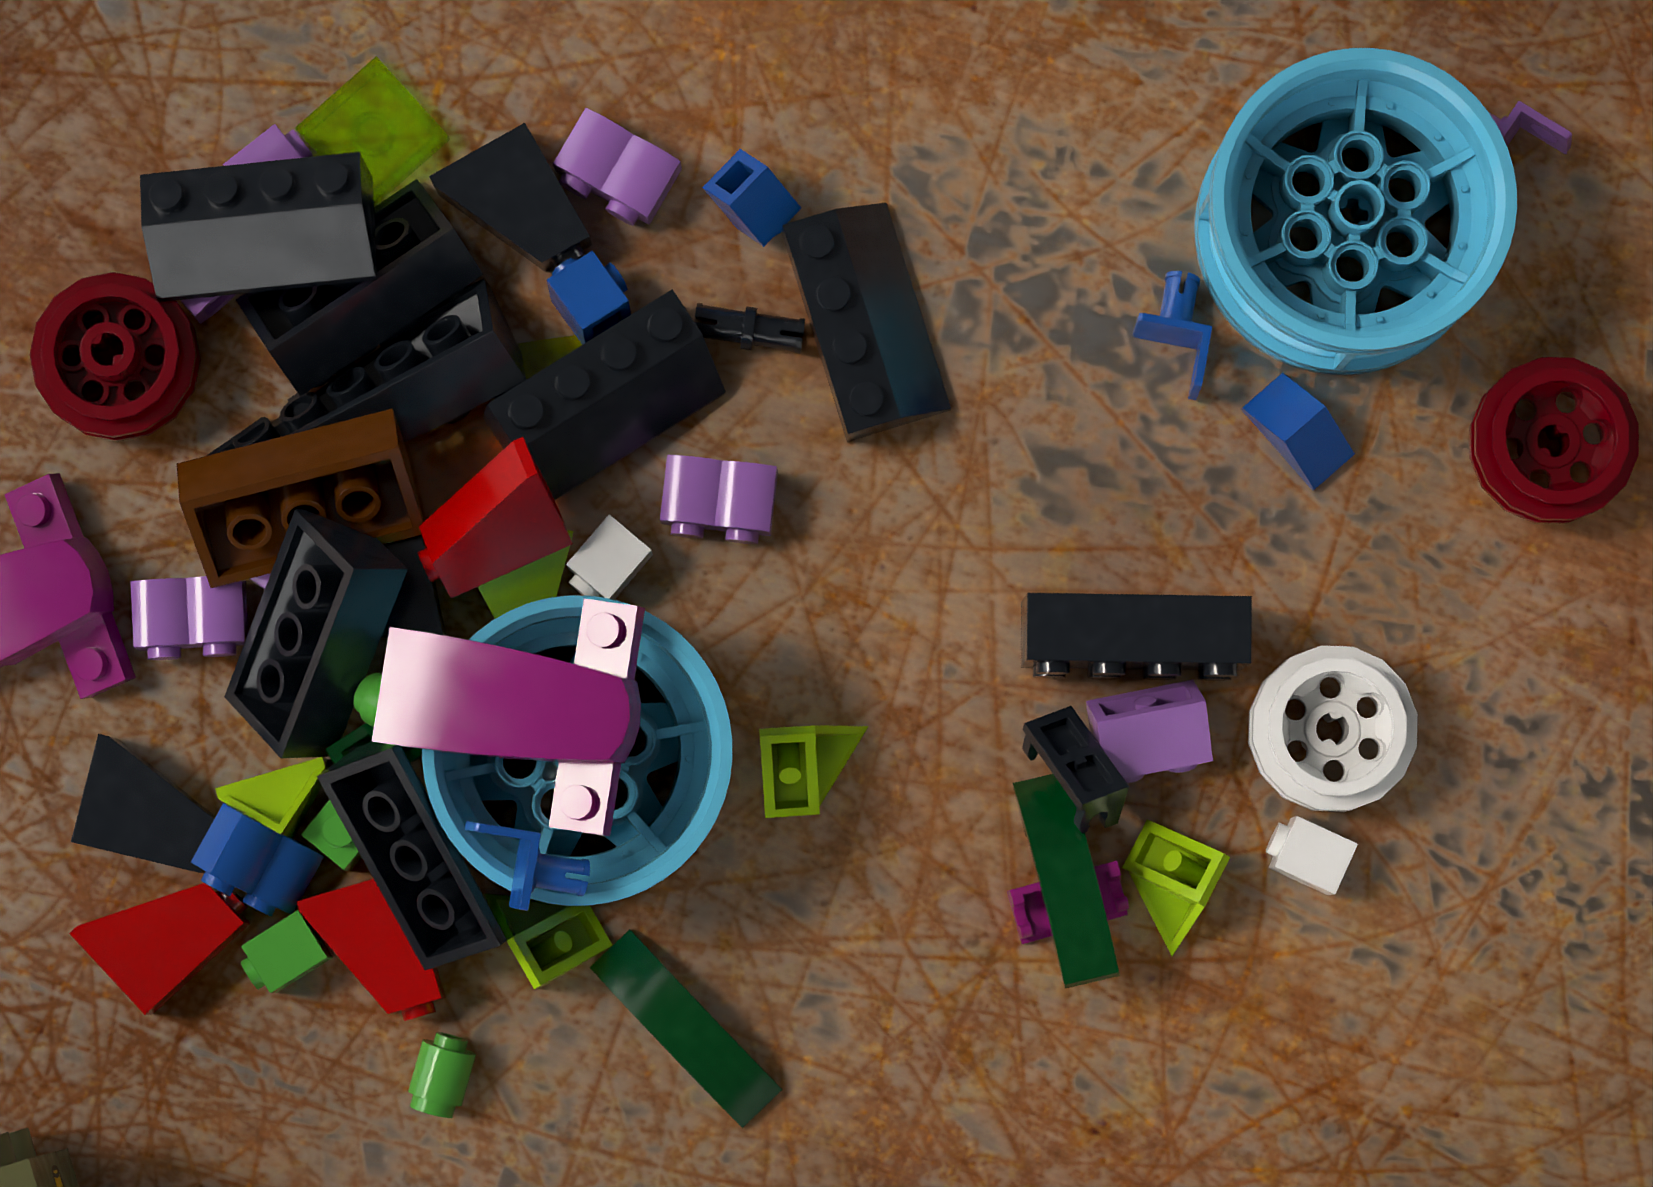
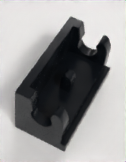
[1022,706,1129,834]

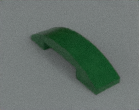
[1013,774,1120,989]
[590,929,782,1128]

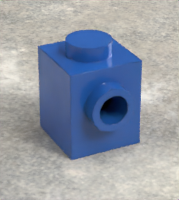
[702,149,801,247]
[546,251,631,345]

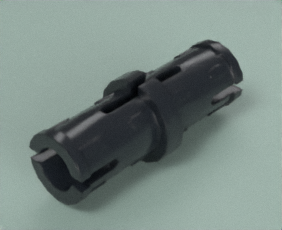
[694,303,806,354]

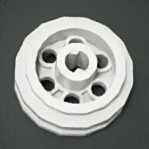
[1248,646,1418,812]

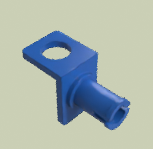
[1133,271,1212,400]
[465,821,590,911]

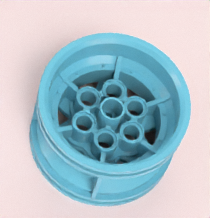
[1194,48,1517,375]
[422,595,732,906]

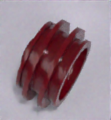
[29,272,201,442]
[1469,357,1639,524]

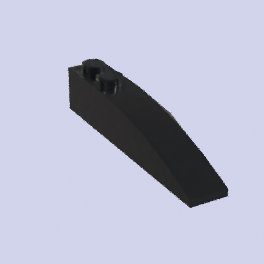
[206,278,526,456]

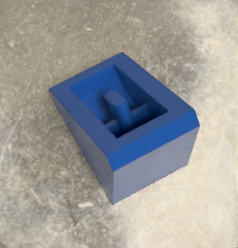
[1241,373,1355,491]

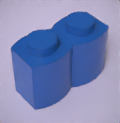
[191,803,324,917]

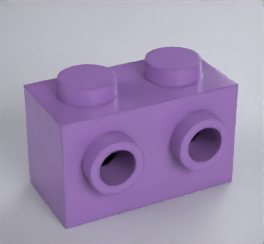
[1086,680,1213,783]

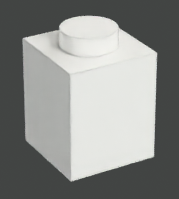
[566,514,653,600]
[1266,816,1358,895]

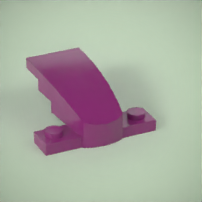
[0,473,136,699]
[372,599,645,836]

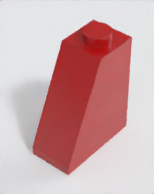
[418,437,573,598]
[297,878,446,1021]
[69,883,250,1015]

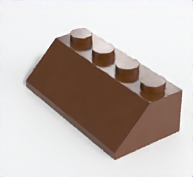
[177,409,424,588]

